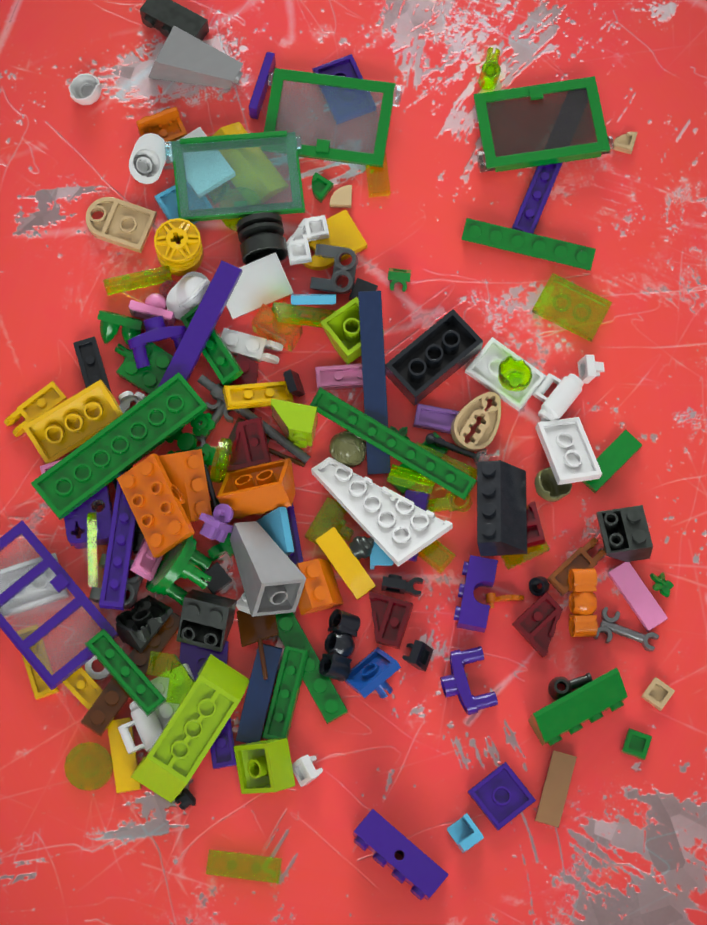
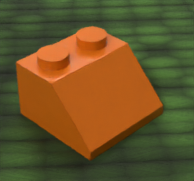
[296,558,344,616]

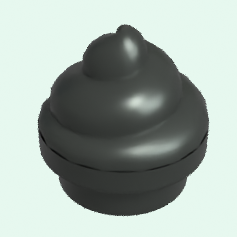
[349,536,374,559]

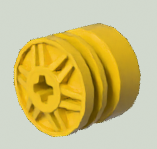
[154,218,204,276]

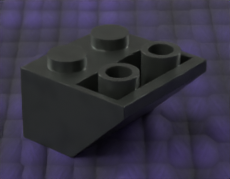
[596,505,653,562]
[176,589,237,652]

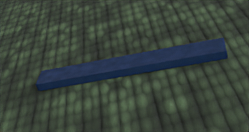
[358,291,391,475]

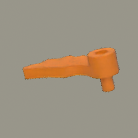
[485,593,524,609]

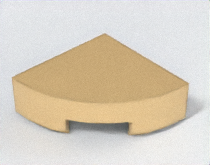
[610,132,638,154]
[330,185,352,208]

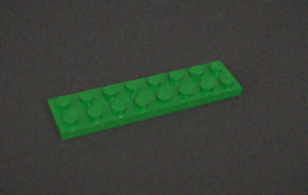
[31,373,208,520]

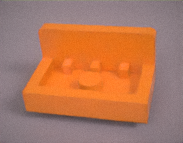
[136,107,187,146]

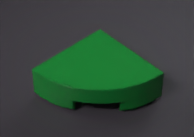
[312,172,334,203]

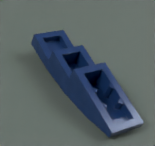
[236,644,283,743]

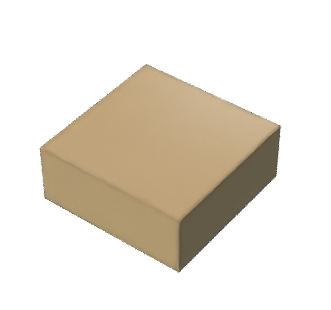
[641,677,675,711]

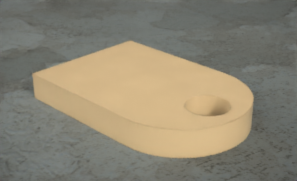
[85,197,157,253]

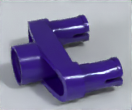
[127,316,187,369]
[440,646,498,715]

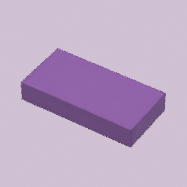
[413,403,459,434]

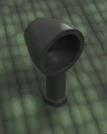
[548,673,593,700]

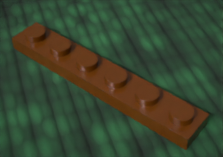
[81,612,181,737]

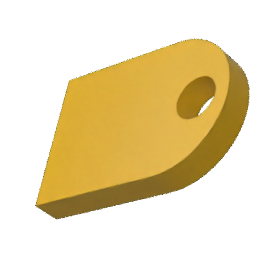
[303,209,367,270]

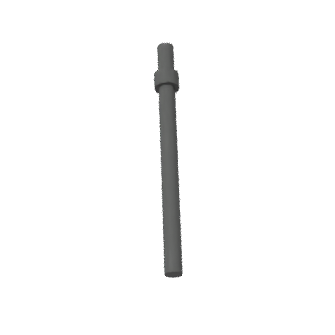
[197,374,311,464]

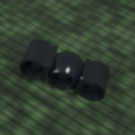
[319,609,360,682]

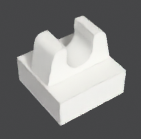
[577,355,605,384]
[292,754,323,787]

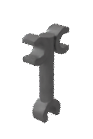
[196,396,239,447]
[594,607,659,652]

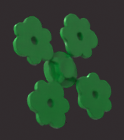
[166,413,218,468]

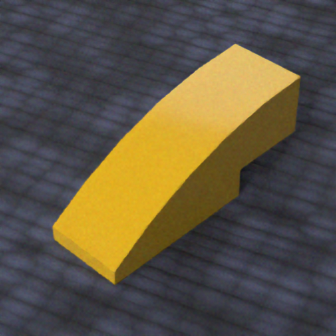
[315,527,376,600]

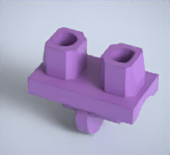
[199,503,234,543]

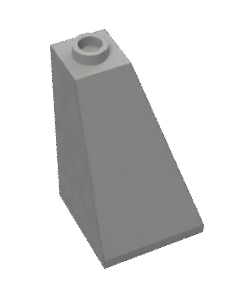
[149,26,243,89]
[230,521,306,617]

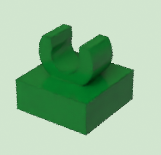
[388,268,411,292]

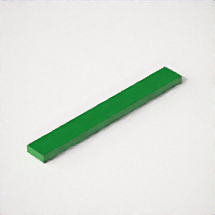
[310,387,477,500]

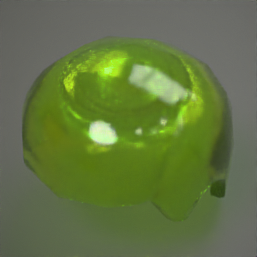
[498,356,533,392]

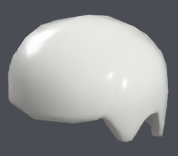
[68,73,101,106]

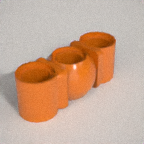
[568,568,598,637]

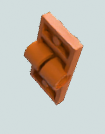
[117,453,195,558]

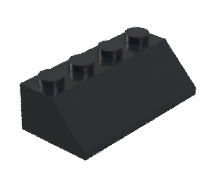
[477,460,528,556]

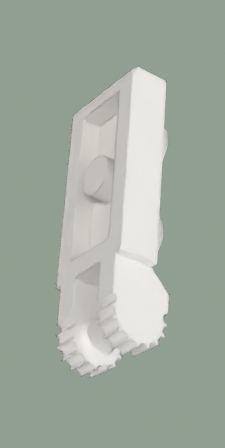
[221,328,284,364]

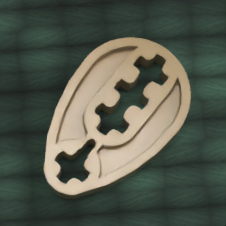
[451,392,501,452]

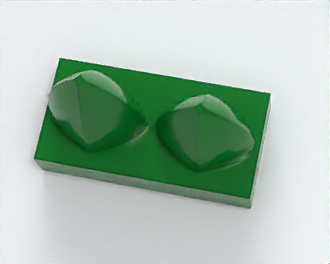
[97,310,145,345]

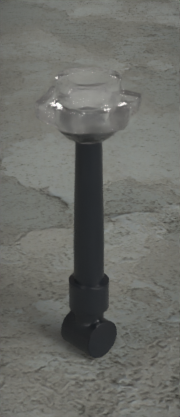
[425,433,490,468]

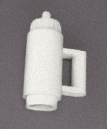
[533,373,584,422]
[118,701,163,754]

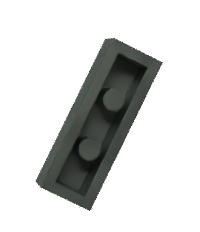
[140,0,209,41]

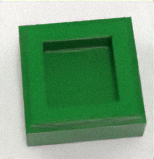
[621,728,652,760]

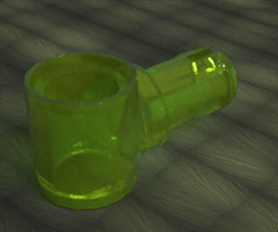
[478,47,501,91]
[427,493,473,513]

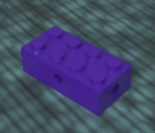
[353,809,449,900]

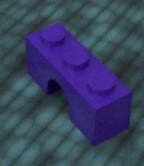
[453,555,498,633]

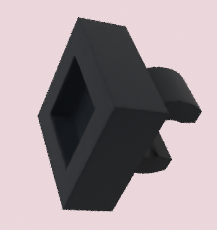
[402,640,434,671]

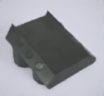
[116,595,173,654]

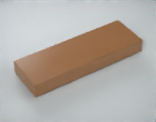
[535,750,577,828]

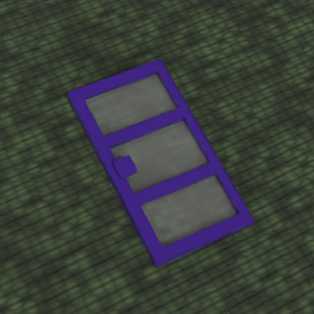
[0,520,119,690]

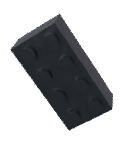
[385,309,483,406]

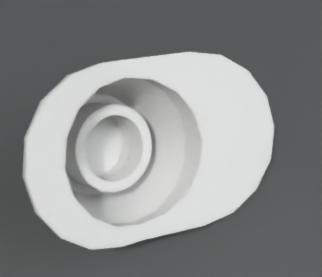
[128,133,168,184]
[166,271,210,320]

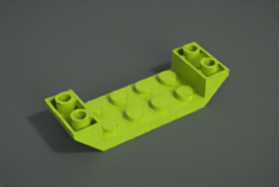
[131,654,250,803]

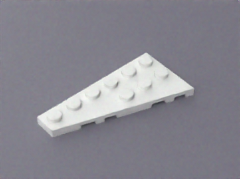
[311,457,453,567]

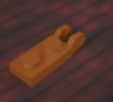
[547,537,606,596]

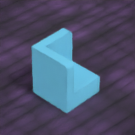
[370,537,394,569]
[447,813,484,853]

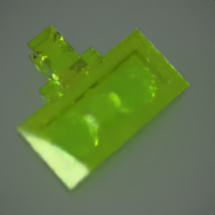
[305,497,354,544]

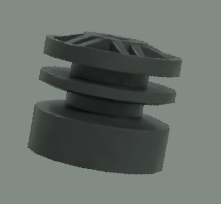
[236,212,288,264]

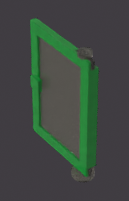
[474,76,614,173]

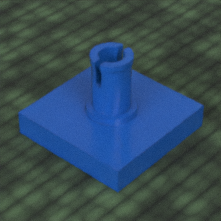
[345,647,401,698]

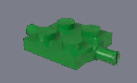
[115,343,173,395]

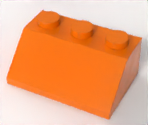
[158,449,212,522]
[217,458,296,519]

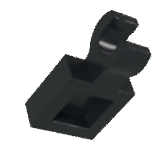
[381,574,423,597]

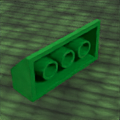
[528,667,628,746]

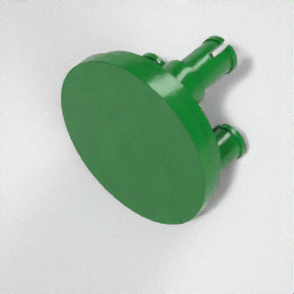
[146,535,212,606]

